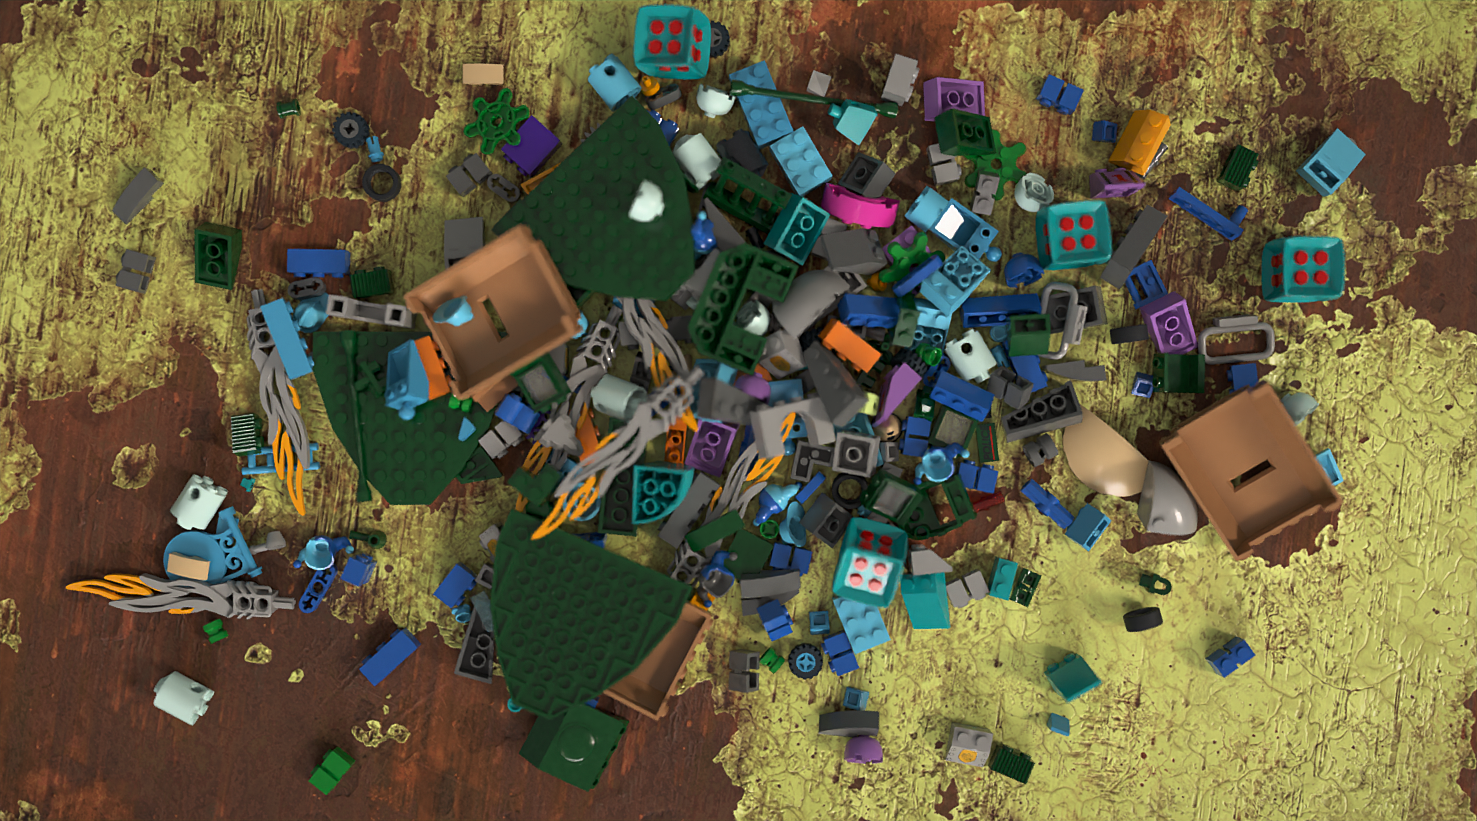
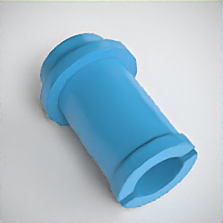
[366,136,384,162]
[990,345,1010,368]

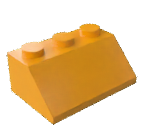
[1108,109,1171,176]

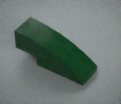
[684,508,745,552]

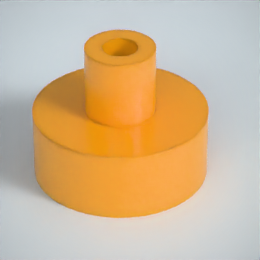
[639,76,660,96]
[867,272,887,291]

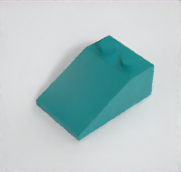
[900,572,951,629]
[1044,653,1102,703]

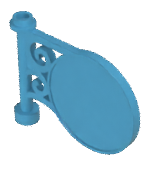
[163,506,263,593]

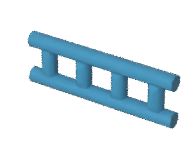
[242,443,320,475]

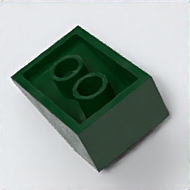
[934,108,996,156]
[194,222,242,290]

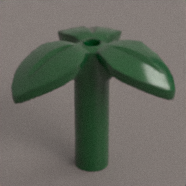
[866,333,893,365]

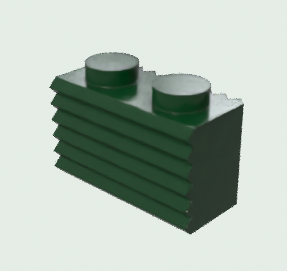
[1217,144,1259,191]
[349,266,395,299]
[230,413,264,457]
[988,744,1035,784]

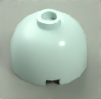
[696,84,736,118]
[1014,173,1054,212]
[629,180,664,221]
[732,300,770,336]
[1280,392,1319,426]

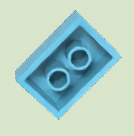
[769,126,832,197]
[832,595,891,654]

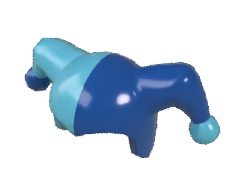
[691,212,717,261]
[913,442,969,485]
[753,482,802,526]
[293,535,354,570]

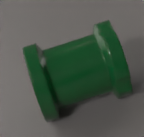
[276,99,301,119]

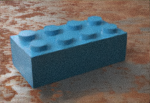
[729,60,794,149]

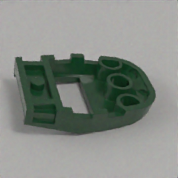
[893,474,978,540]

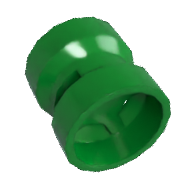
[915,342,942,366]
[449,393,473,413]
[760,518,779,539]
[203,618,229,644]
[759,647,786,674]

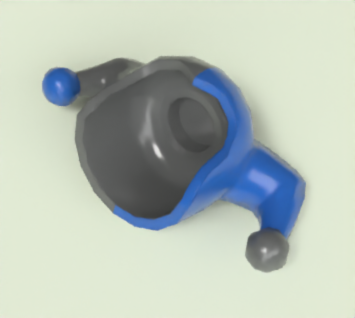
[697,550,737,608]

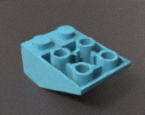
[1296,128,1366,197]
[920,246,991,317]
[904,298,952,364]

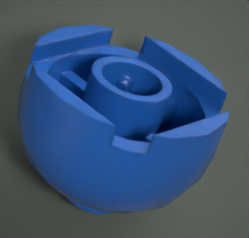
[1004,252,1044,288]

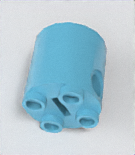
[588,53,642,112]

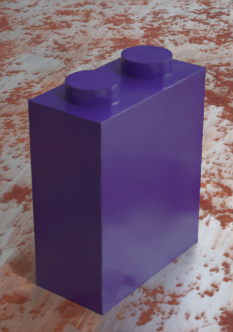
[501,115,563,178]

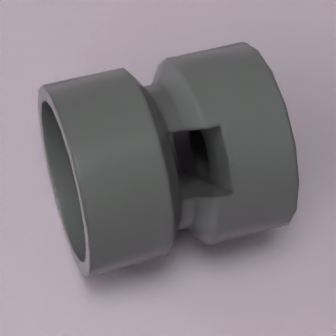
[1022,433,1059,467]

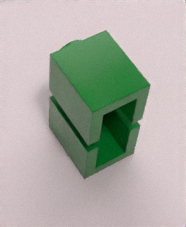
[309,747,356,795]

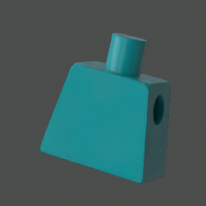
[828,99,878,145]

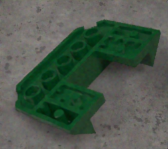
[688,243,798,376]

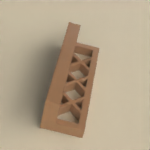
[472,366,541,412]

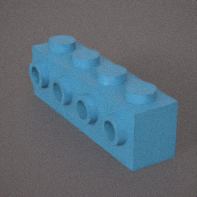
[260,298,315,380]

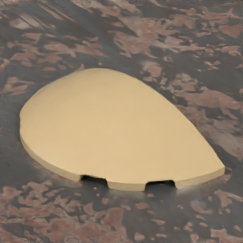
[1062,404,1149,497]

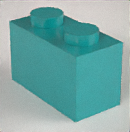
[986,556,1018,601]

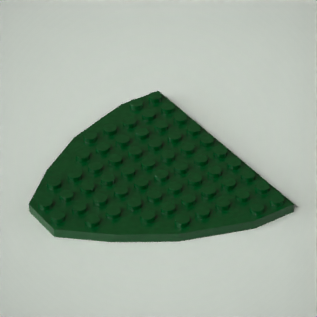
[491,96,695,301]
[313,331,508,505]
[490,508,693,720]

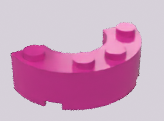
[821,183,900,229]

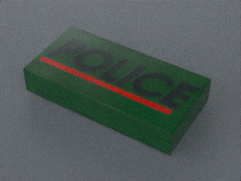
[975,423,999,463]

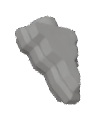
[539,413,584,457]

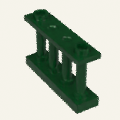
[703,157,792,234]

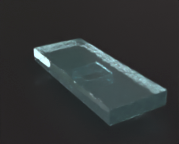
[471,591,493,632]

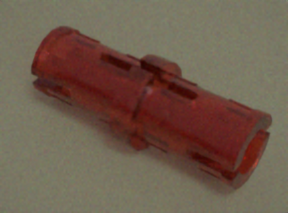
[972,491,1005,513]

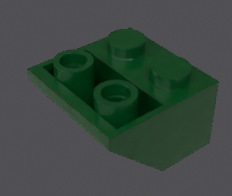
[1006,314,1051,357]

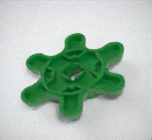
[463,88,530,155]
[964,129,1027,201]
[879,232,945,293]

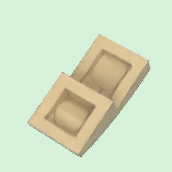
[462,63,503,85]
[167,552,210,580]

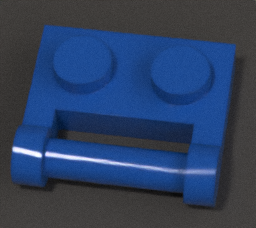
[1124,260,1168,310]

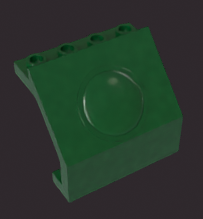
[519,703,629,792]

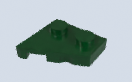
[456,446,504,484]

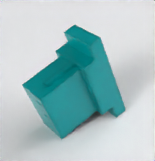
[240,478,255,492]

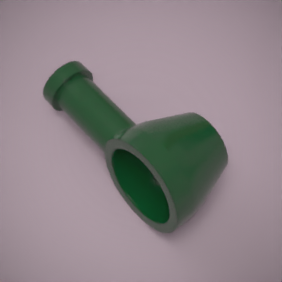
[349,530,387,549]

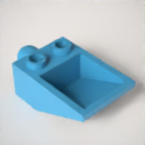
[929,198,1002,262]
[385,340,429,420]
[768,379,807,456]

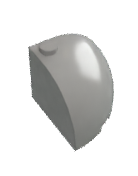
[772,270,851,339]
[1137,461,1198,535]

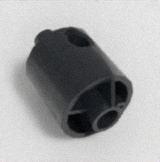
[716,128,768,184]

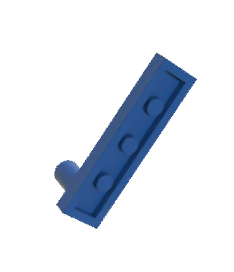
[1168,187,1248,241]

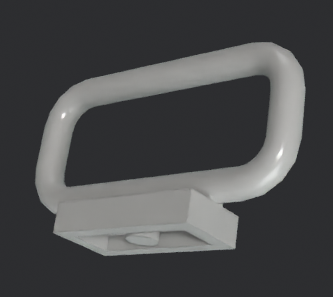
[1038,282,1087,360]
[1198,314,1275,365]

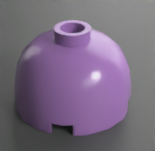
[733,372,771,404]
[844,734,883,764]

